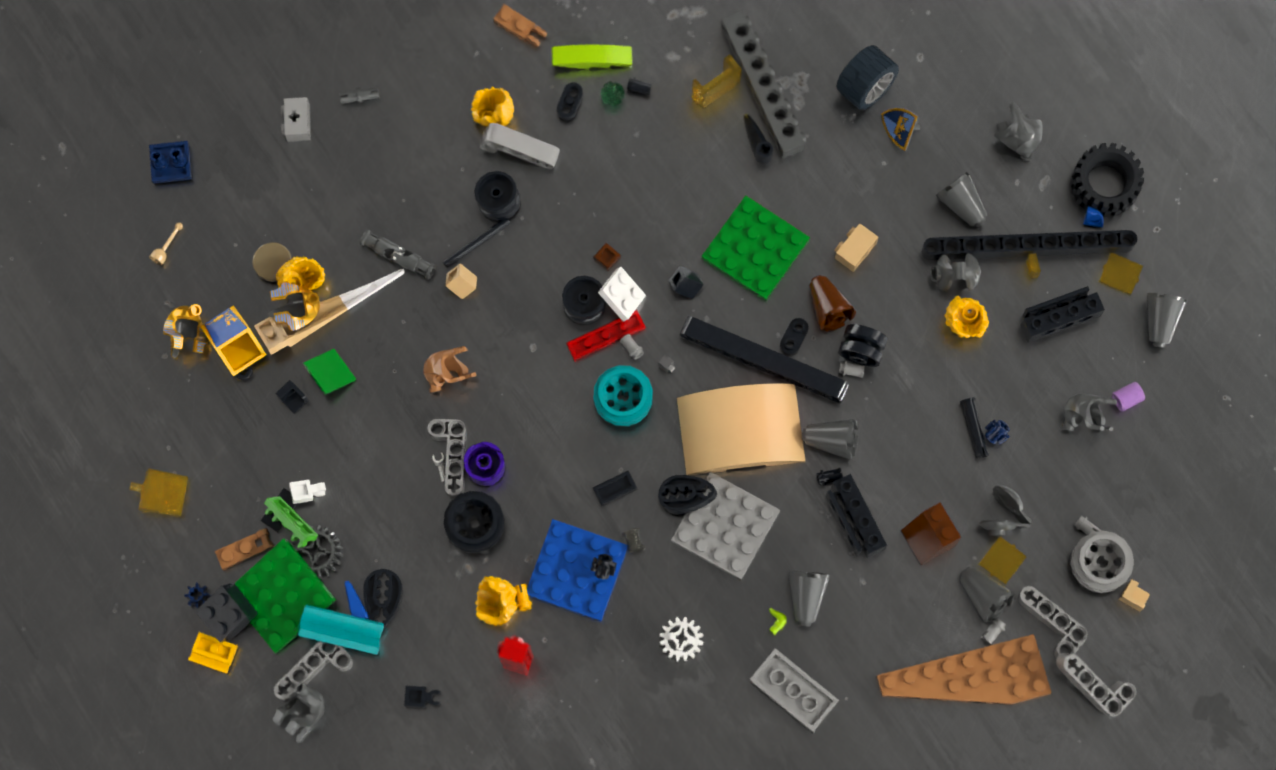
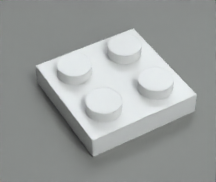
[598,267,646,322]

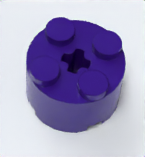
[464,442,505,486]

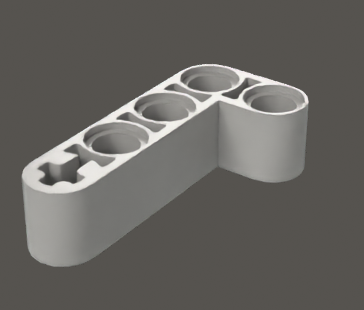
[479,123,560,169]
[428,419,467,499]
[1018,586,1088,660]
[274,641,353,702]
[1056,653,1136,716]

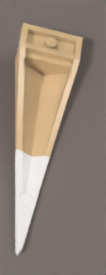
[254,269,405,355]

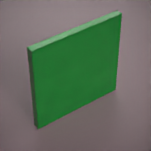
[303,349,356,395]

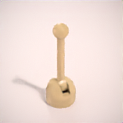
[149,223,183,265]

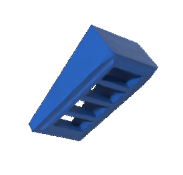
[344,581,370,620]

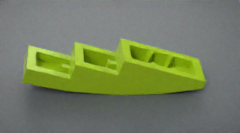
[552,45,632,69]

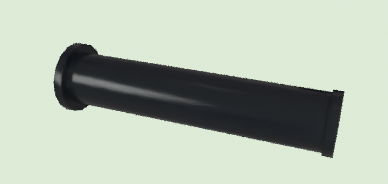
[960,397,989,459]

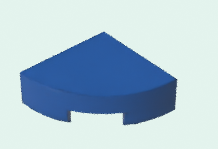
[1084,206,1104,228]

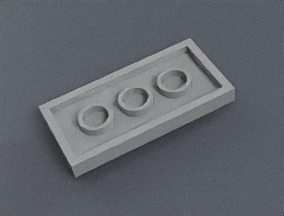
[749,648,839,733]

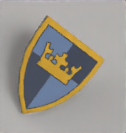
[881,108,921,151]

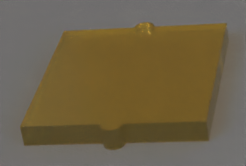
[1099,252,1143,295]
[979,536,1027,585]

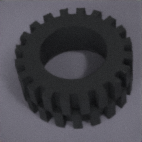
[1071,143,1144,217]

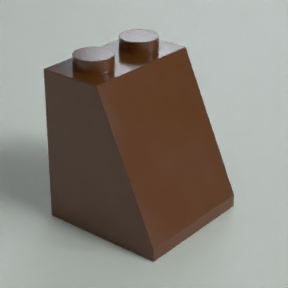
[901,502,961,565]

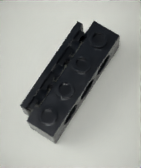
[1021,286,1105,343]
[826,474,887,558]

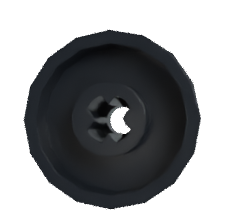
[474,171,521,221]
[562,275,606,325]
[838,324,888,367]

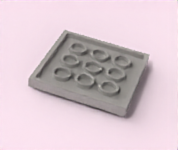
[671,472,780,580]

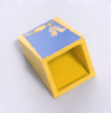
[201,305,267,376]

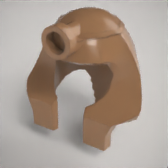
[423,346,477,393]

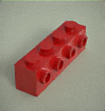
[497,636,533,676]

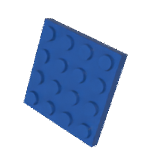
[527,519,628,622]

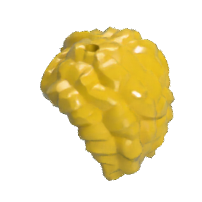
[471,87,514,127]
[276,256,325,290]
[944,295,989,339]
[475,576,517,626]

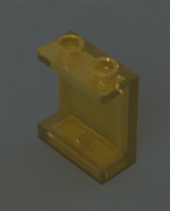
[691,54,741,109]

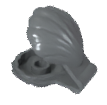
[930,253,981,292]
[979,485,1032,536]

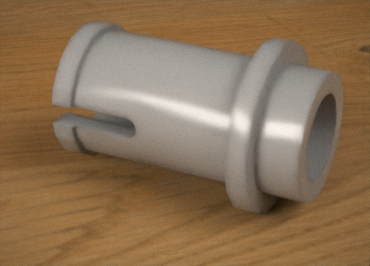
[620,334,644,360]
[839,361,865,378]
[1074,515,1101,535]
[981,618,1006,645]

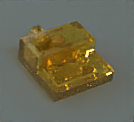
[129,469,188,517]

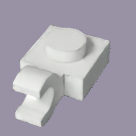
[289,480,326,504]

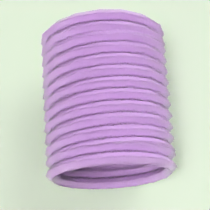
[1112,382,1145,412]

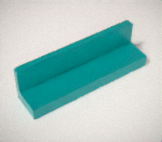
[298,605,384,655]

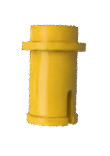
[515,584,532,611]

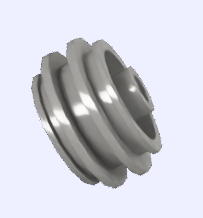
[1070,530,1134,593]

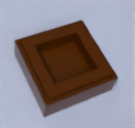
[593,243,621,271]

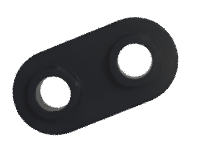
[557,82,583,120]
[780,318,809,356]

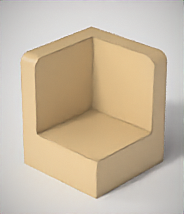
[445,263,477,299]
[1119,579,1150,612]

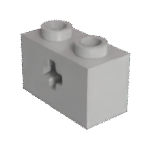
[281,97,311,142]

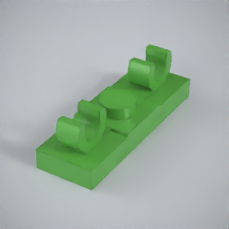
[264,496,318,548]

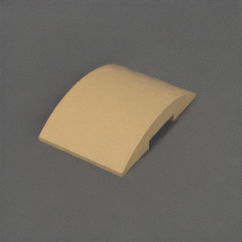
[677,384,805,475]

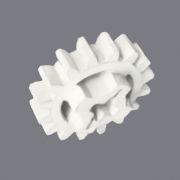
[660,617,703,662]

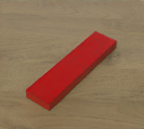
[566,310,646,362]

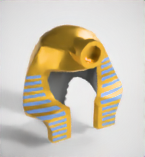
[268,282,320,331]
[163,304,209,358]

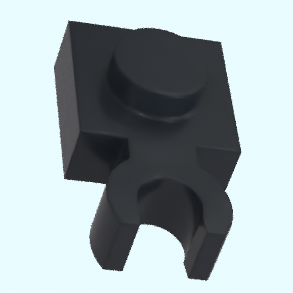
[404,686,441,708]

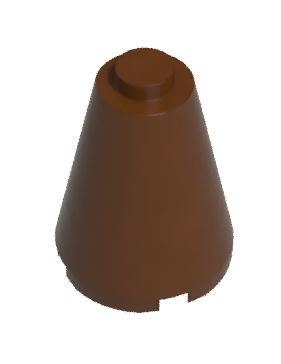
[809,275,856,332]

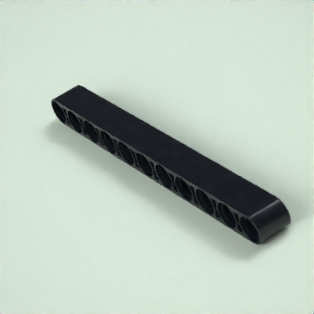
[922,230,1138,260]

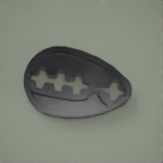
[658,475,717,514]
[363,569,403,628]

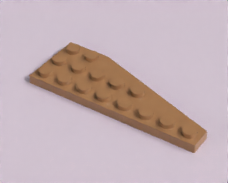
[876,634,1052,705]

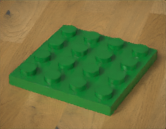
[701,195,810,301]
[235,538,336,653]

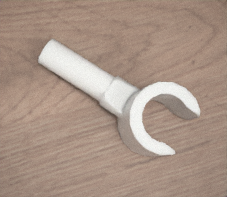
[432,452,445,482]

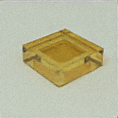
[1026,253,1041,279]

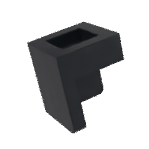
[669,266,703,299]
[275,380,309,414]

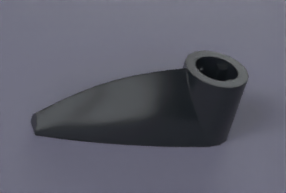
[743,114,773,164]

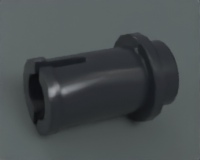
[626,77,652,96]
[816,468,843,486]

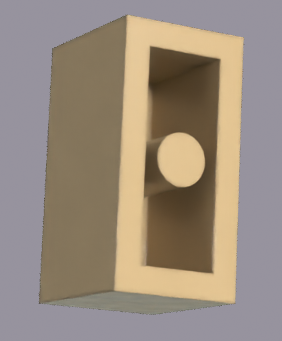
[835,224,879,272]

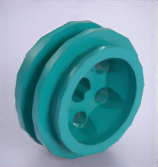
[593,365,653,426]

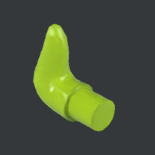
[769,608,787,635]

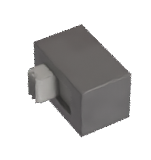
[658,354,675,373]

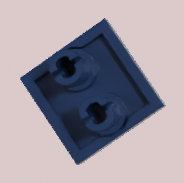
[149,140,192,184]

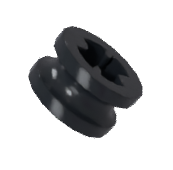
[236,365,253,381]

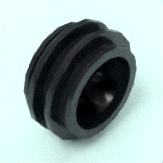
[443,491,505,553]

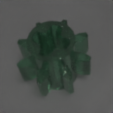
[601,81,625,106]

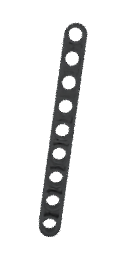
[679,316,849,403]

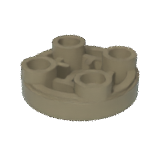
[253,242,292,282]

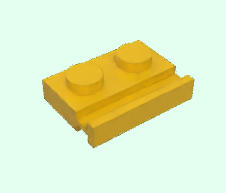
[188,632,238,674]

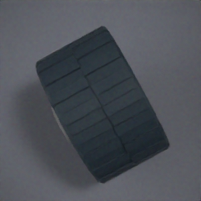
[836,45,899,110]

